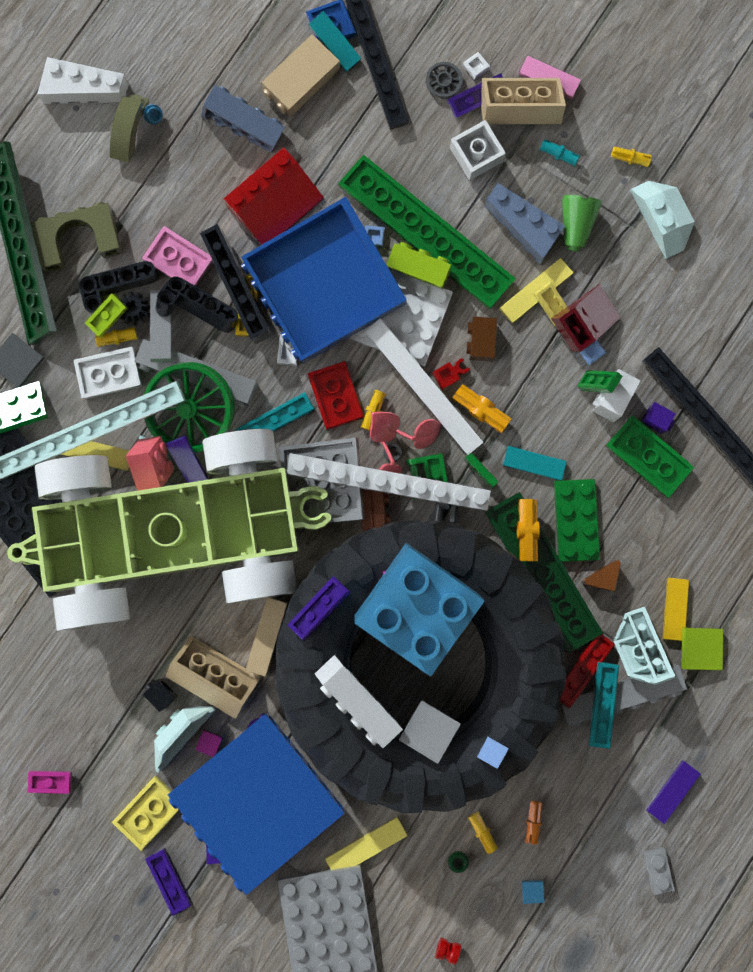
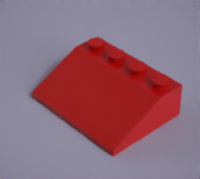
[223,147,324,245]

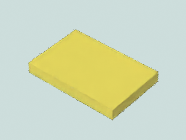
[112,775,179,851]

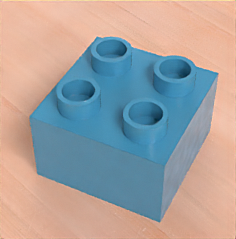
[355,543,484,676]

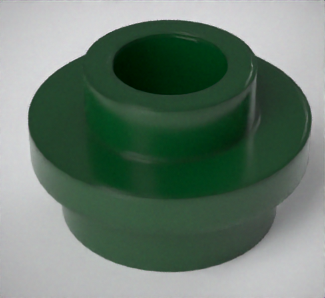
[448,851,469,873]

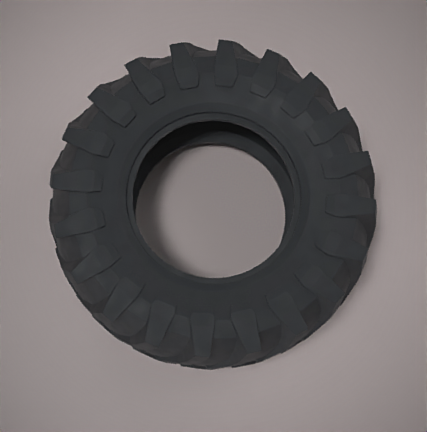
[276,520,566,814]

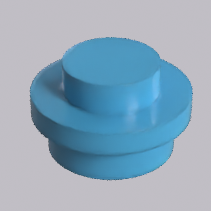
[143,104,163,125]

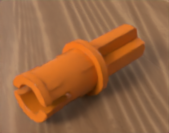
[525,801,543,844]

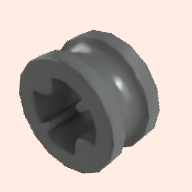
[384,443,402,462]

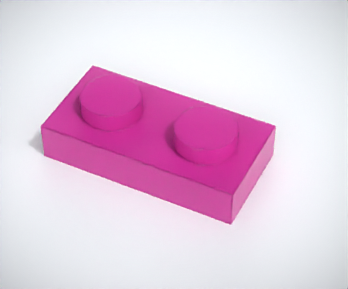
[27,770,72,794]

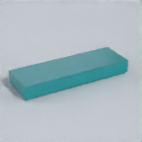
[308,11,362,72]
[503,446,567,481]

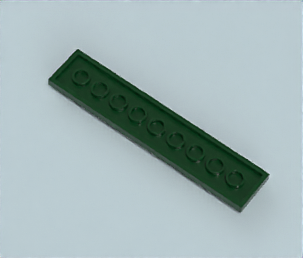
[0,141,57,345]

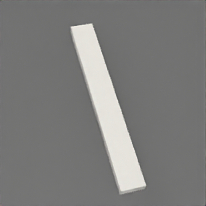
[365,318,483,455]

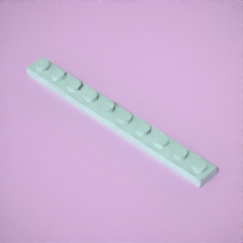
[0,381,186,479]

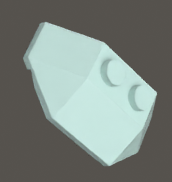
[630,181,695,260]
[614,607,676,685]
[154,706,217,773]

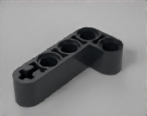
[79,261,159,315]
[155,276,238,333]

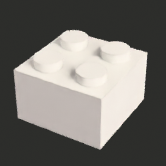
[450,120,506,181]
[592,369,641,422]

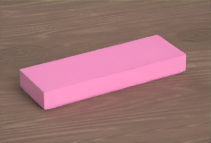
[519,56,581,100]

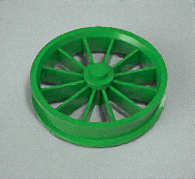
[144,362,235,453]

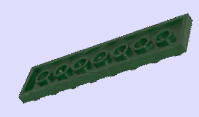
[484,492,603,654]

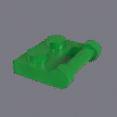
[406,453,448,500]

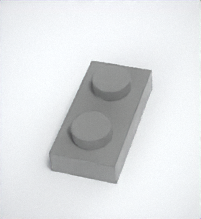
[643,847,675,895]

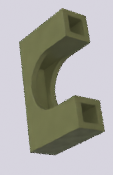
[30,202,123,273]

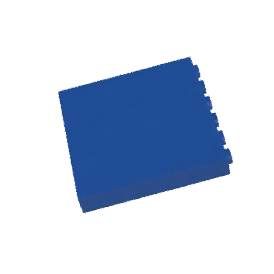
[241,197,407,364]
[168,712,346,895]

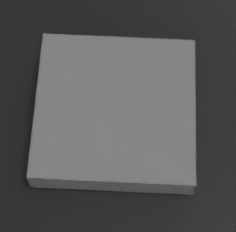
[399,701,460,764]

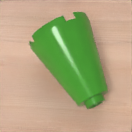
[562,195,602,252]

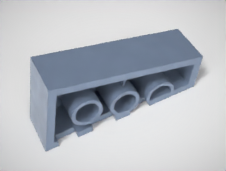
[201,85,285,152]
[485,183,565,265]

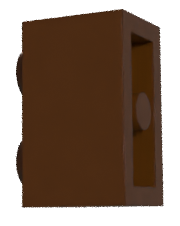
[466,316,497,362]

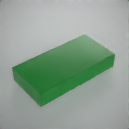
[464,453,498,489]

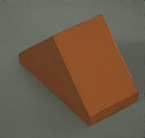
[581,559,621,591]

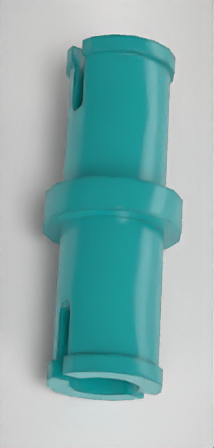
[539,139,581,167]

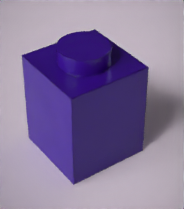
[641,402,676,434]

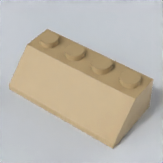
[481,78,566,125]
[165,636,260,719]

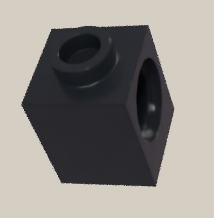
[142,679,178,712]

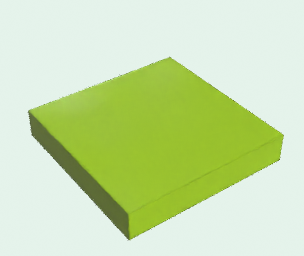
[681,627,723,670]

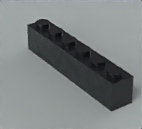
[200,224,273,344]

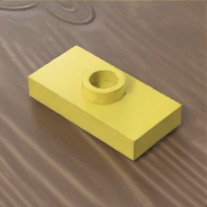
[533,282,567,326]

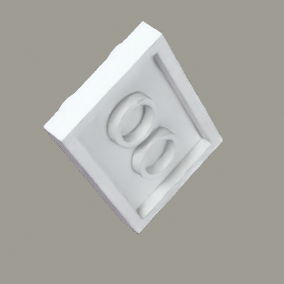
[74,347,142,400]

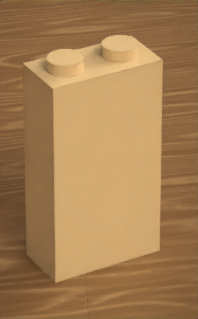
[261,35,340,117]
[245,598,289,679]

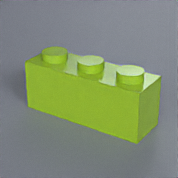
[386,242,452,289]

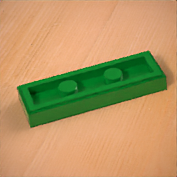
[577,370,623,393]

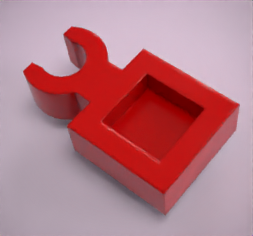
[432,358,470,390]

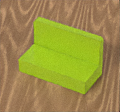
[85,293,128,338]

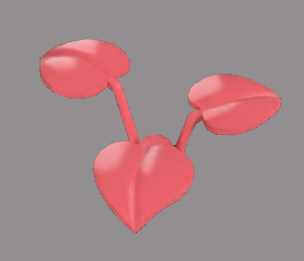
[370,412,441,474]

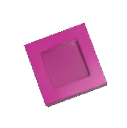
[195,729,223,757]

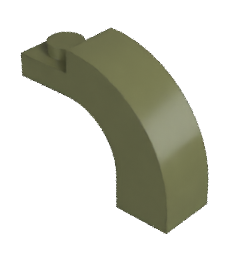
[110,94,149,163]

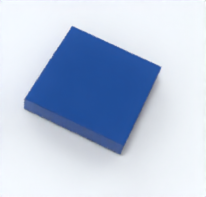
[306,0,356,46]

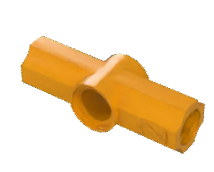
[452,384,511,433]
[517,499,540,561]

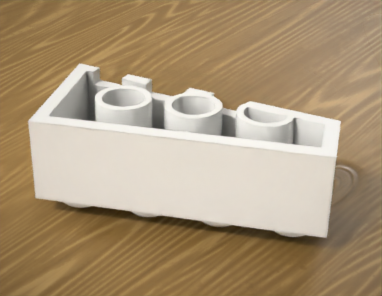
[37,57,129,104]
[315,655,403,748]

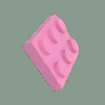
[142,226,213,286]

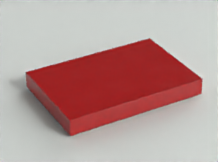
[307,361,364,431]

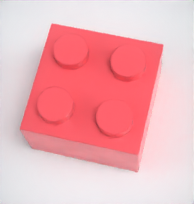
[126,436,173,491]

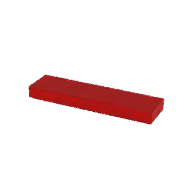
[559,634,615,709]

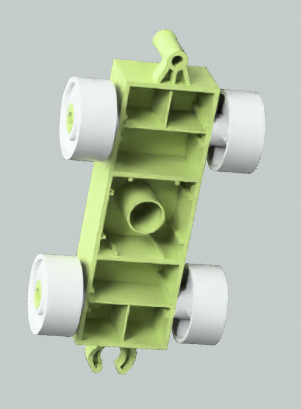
[7,429,331,631]

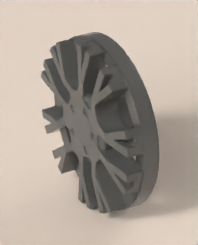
[426,62,463,99]

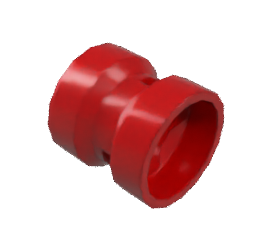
[435,937,461,965]

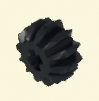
[120,291,150,326]

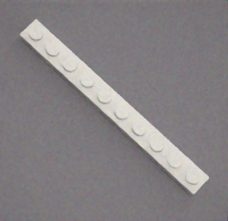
[286,453,491,511]

